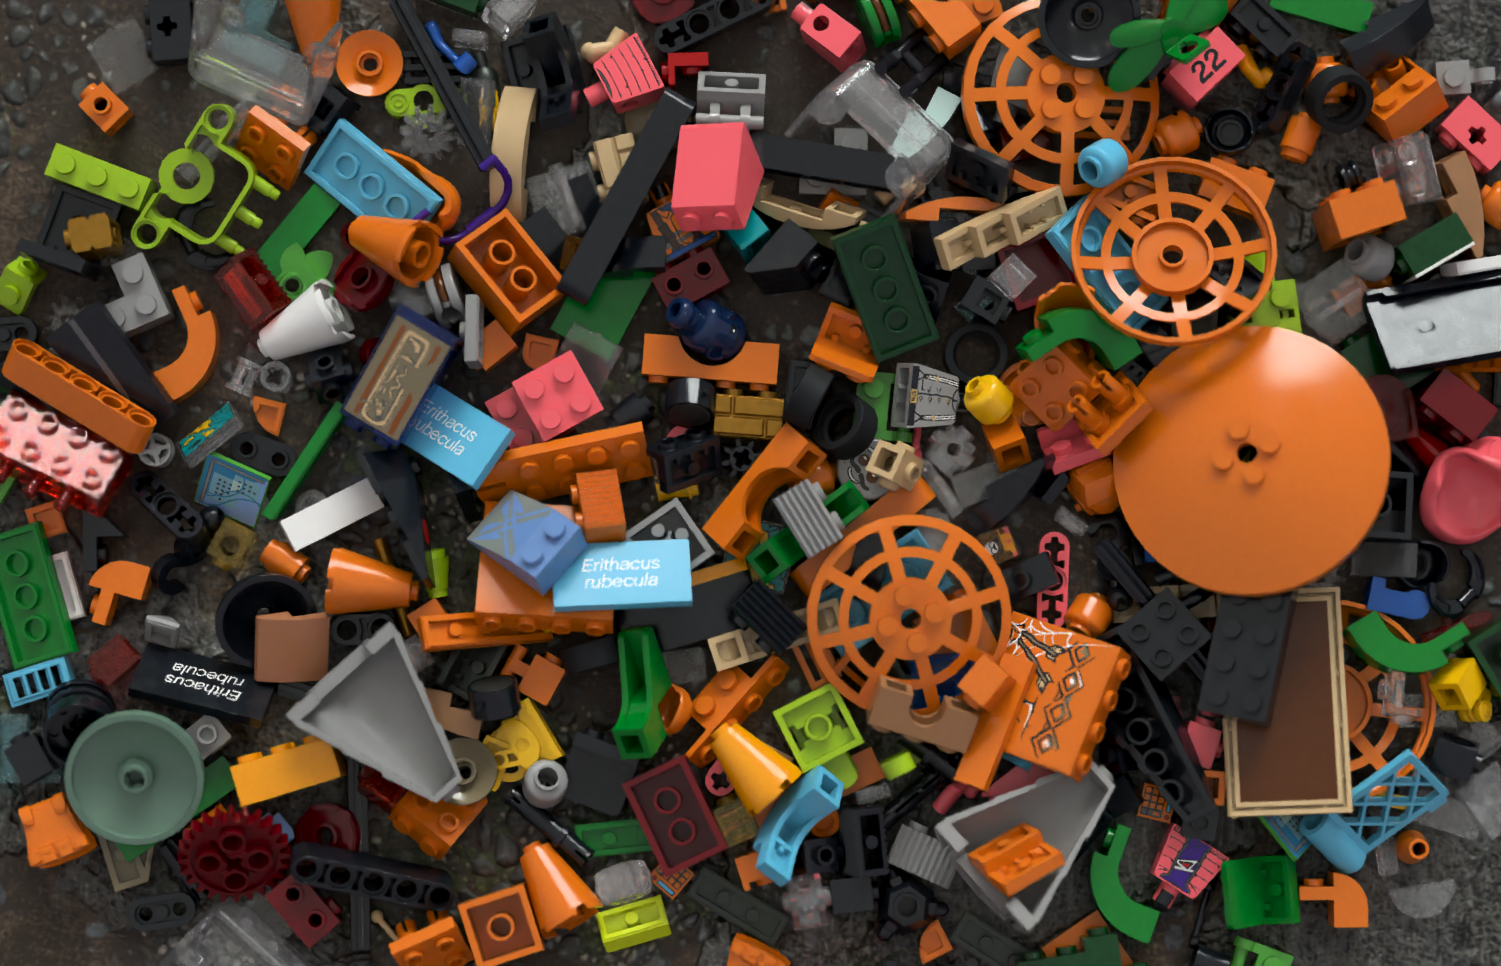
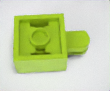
[1225,252,1302,334]
[772,682,864,790]

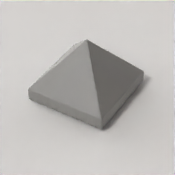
[144,615,180,649]

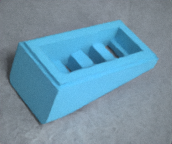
[2,655,75,708]

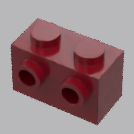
[651,246,730,309]
[265,874,344,949]

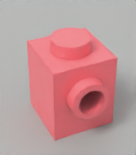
[1185,716,1224,770]

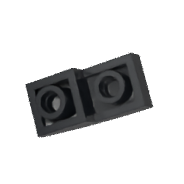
[520,206,577,276]
[602,235,667,277]

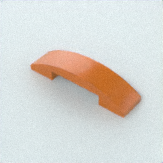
[898,196,1006,223]

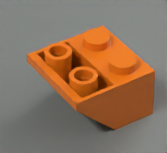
[1347,55,1449,148]

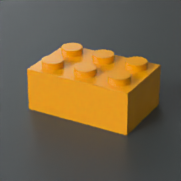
[230,735,347,807]

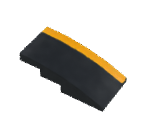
[614,558,754,652]

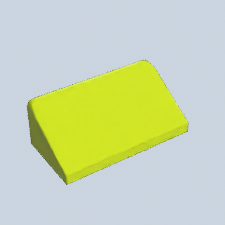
[596,894,672,953]

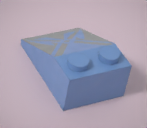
[467,489,588,596]

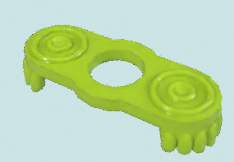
[384,84,465,119]

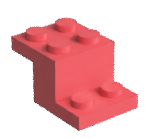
[484,350,604,449]

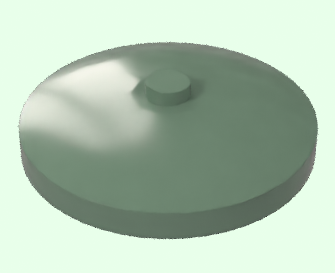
[64,710,205,845]

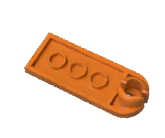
[476,421,654,503]

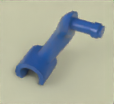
[425,20,477,75]

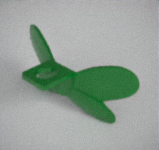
[1108,0,1228,92]

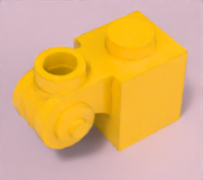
[1428,657,1493,723]

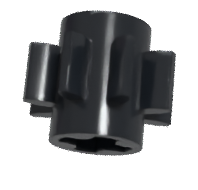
[722,439,761,479]

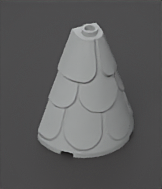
[286,622,462,803]
[935,761,1115,933]

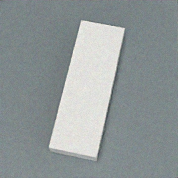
[279,478,385,553]

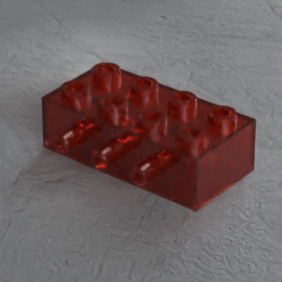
[0,390,133,518]

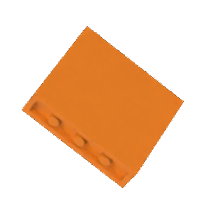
[475,501,619,636]

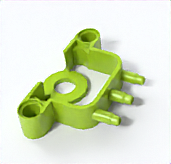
[131,104,281,257]

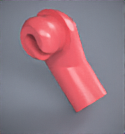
[932,781,980,815]

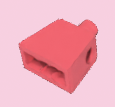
[791,2,867,76]

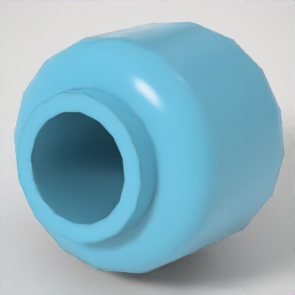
[1077,138,1128,188]

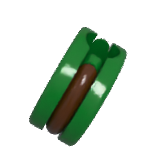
[854,0,902,49]

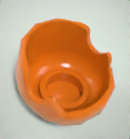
[657,684,693,735]

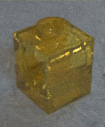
[206,517,260,572]
[712,792,759,848]

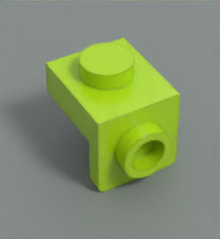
[0,256,48,316]

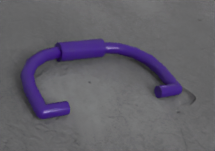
[413,155,512,245]

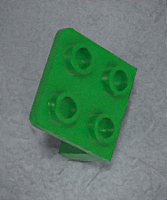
[1221,854,1301,930]

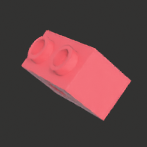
[1434,95,1501,175]

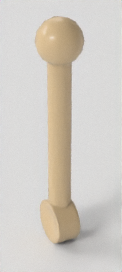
[370,909,399,941]

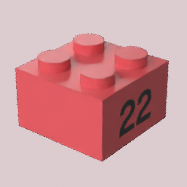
[1160,26,1246,113]

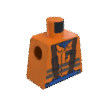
[646,182,720,264]

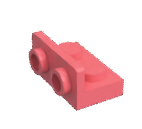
[1036,418,1114,475]

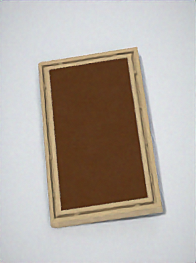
[1216,587,1353,819]

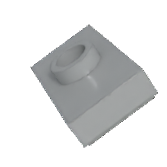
[459,294,485,369]

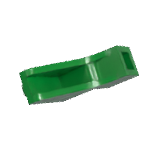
[745,480,870,584]
[612,626,672,760]

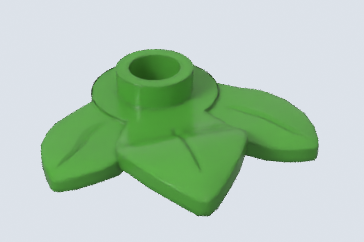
[275,242,336,302]

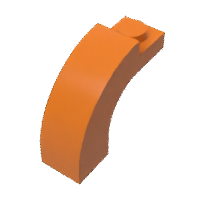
[153,285,221,404]

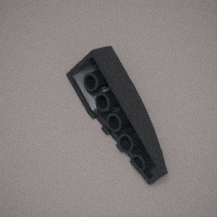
[1095,624,1217,824]

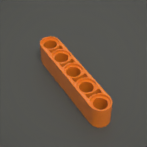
[2,339,156,454]
[789,476,937,598]

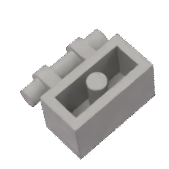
[695,71,766,132]

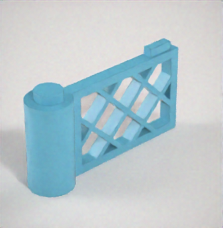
[1299,748,1449,875]

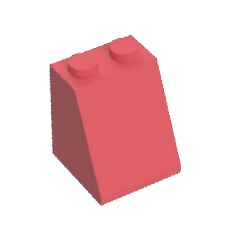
[671,122,764,232]

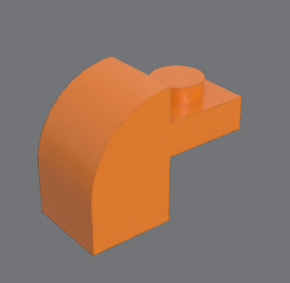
[89,561,152,626]
[1297,871,1368,928]

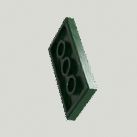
[830,213,940,364]

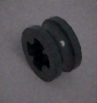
[1335,160,1363,192]

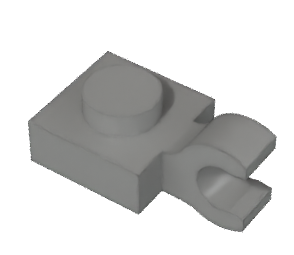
[1433,60,1496,97]

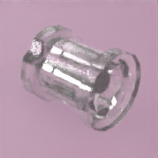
[224,356,266,399]
[260,361,294,394]

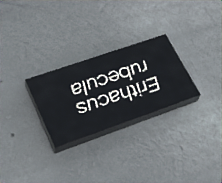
[128,643,278,729]

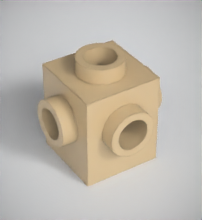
[865,439,925,493]

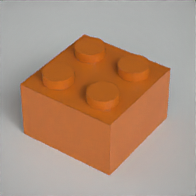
[458,881,546,966]

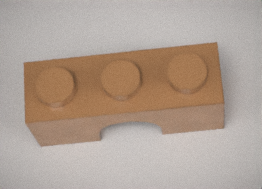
[866,675,979,754]

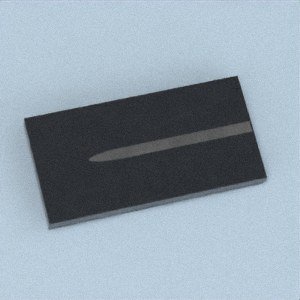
[45,299,180,428]

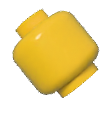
[963,375,1014,425]

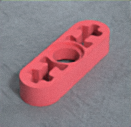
[1035,532,1070,627]

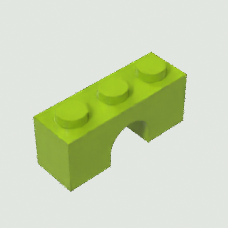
[44,143,158,214]

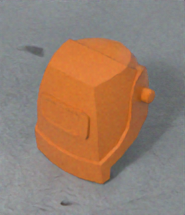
[1063,454,1120,516]

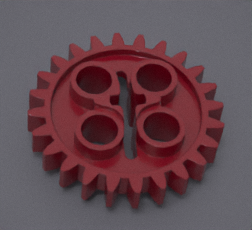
[178,805,290,903]

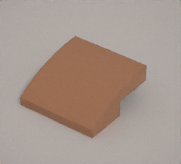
[254,611,330,683]

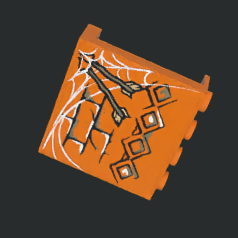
[978,611,1131,783]

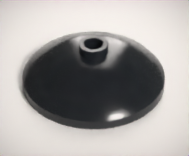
[1038,0,1141,68]
[215,572,317,668]

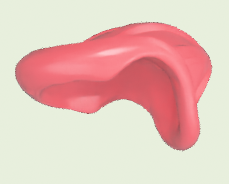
[1419,436,1501,545]

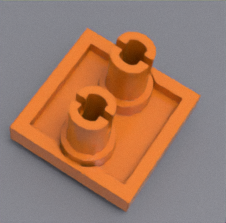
[235,105,317,191]
[1066,370,1153,457]
[388,910,474,966]

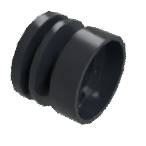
[43,679,116,766]

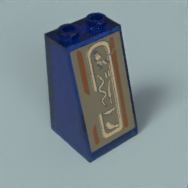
[339,303,464,451]

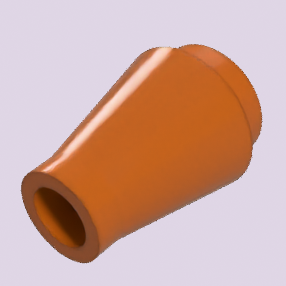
[1394,830,1429,864]

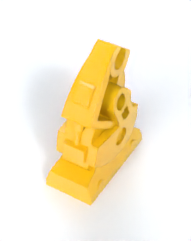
[483,697,565,792]

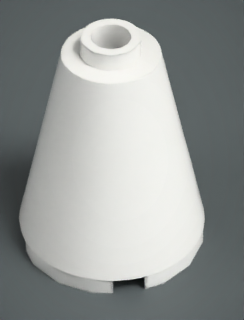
[257,279,355,361]

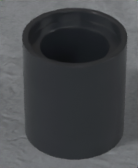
[1189,944,1231,966]

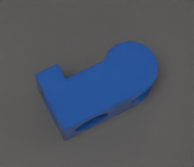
[1362,576,1430,620]

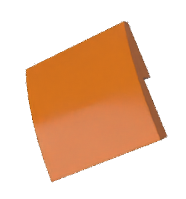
[967,822,1066,897]

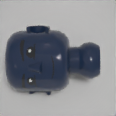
[666,297,746,362]

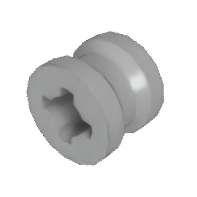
[138,433,176,468]

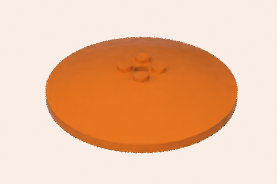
[1113,326,1391,597]

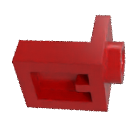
[661,52,709,91]

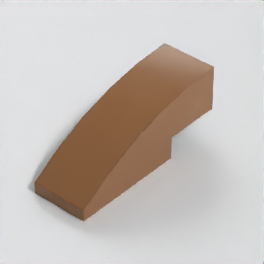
[1431,151,1485,260]
[424,687,484,740]

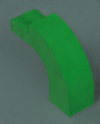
[1015,306,1142,371]
[1342,610,1470,676]
[1087,823,1160,944]

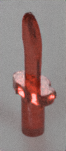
[1420,611,1493,643]

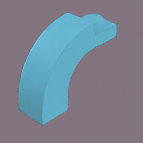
[753,765,844,887]

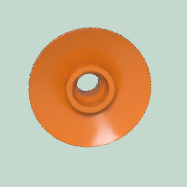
[336,30,403,97]

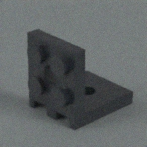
[16,183,124,282]

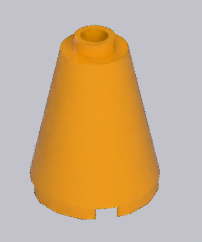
[710,722,803,818]

